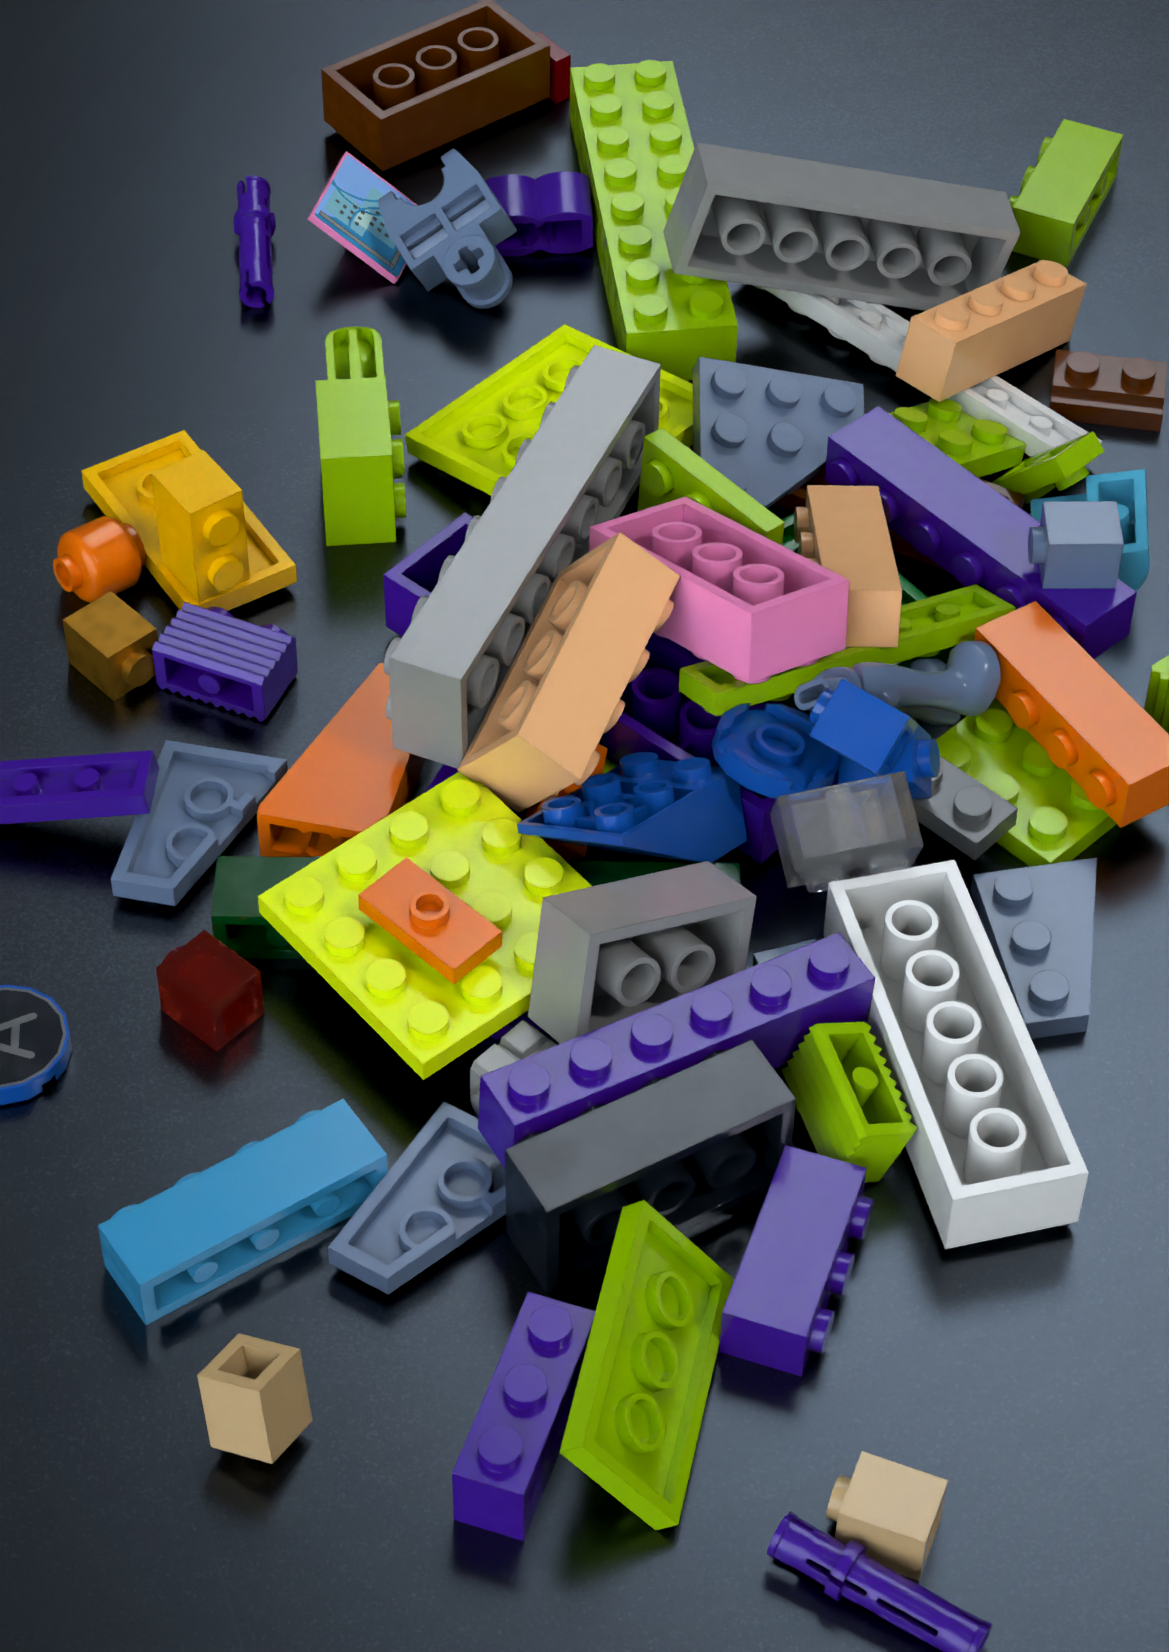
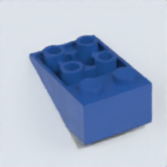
[517,752,747,863]

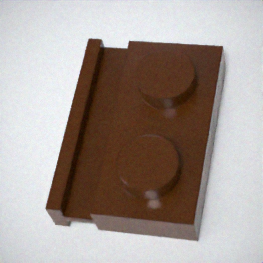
[1049,349,1167,432]

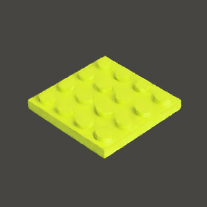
[405,324,693,496]
[258,772,592,1080]

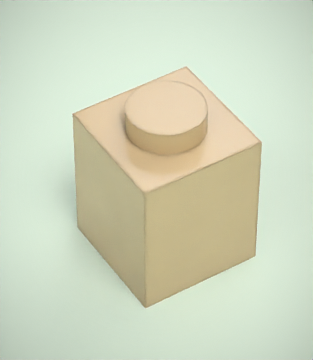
[197,1333,313,1464]
[826,1451,948,1581]

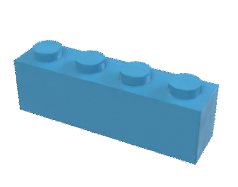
[98,1099,388,1325]

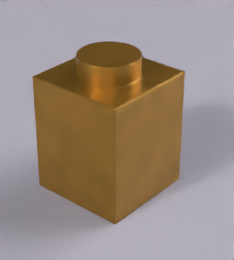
[63,591,158,701]

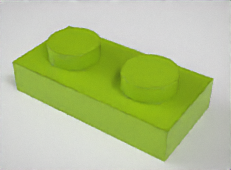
[991,431,1104,504]

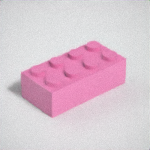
[589,496,849,684]

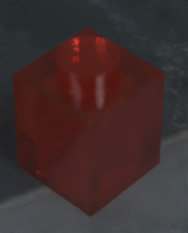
[156,930,265,1052]

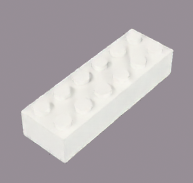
[823,860,1089,1249]

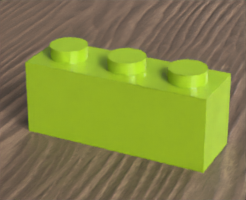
[1009,119,1123,267]

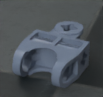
[378,148,517,309]

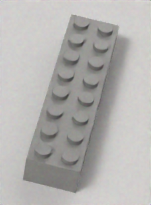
[384,345,661,769]

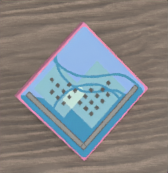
[307,151,417,284]

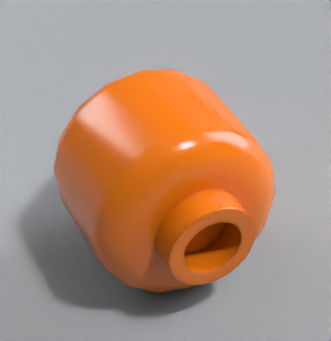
[53,516,146,603]

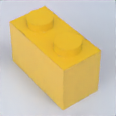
[151,450,250,603]

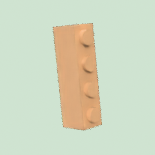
[895,260,1087,402]
[794,485,902,647]

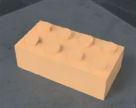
[458,532,680,813]

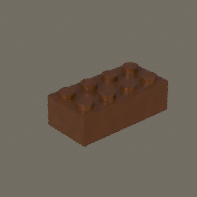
[321,0,550,171]

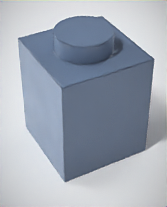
[1028,501,1124,589]

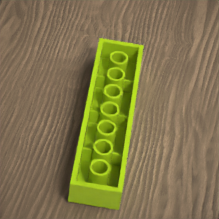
[570,60,738,381]

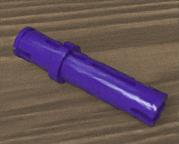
[233,175,276,308]
[767,1511,993,1652]

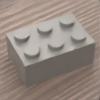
[528,861,757,1044]

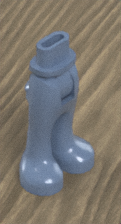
[794,641,1001,726]

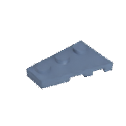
[971,858,1097,1039]

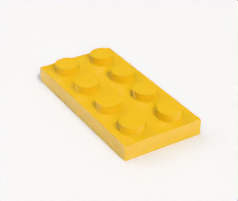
[81,430,297,611]

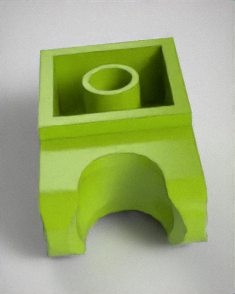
[315,326,406,546]

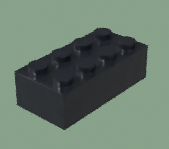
[505,1040,796,1294]

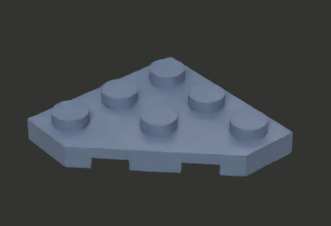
[692,357,864,509]

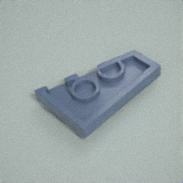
[111,740,288,906]
[328,1102,506,1295]

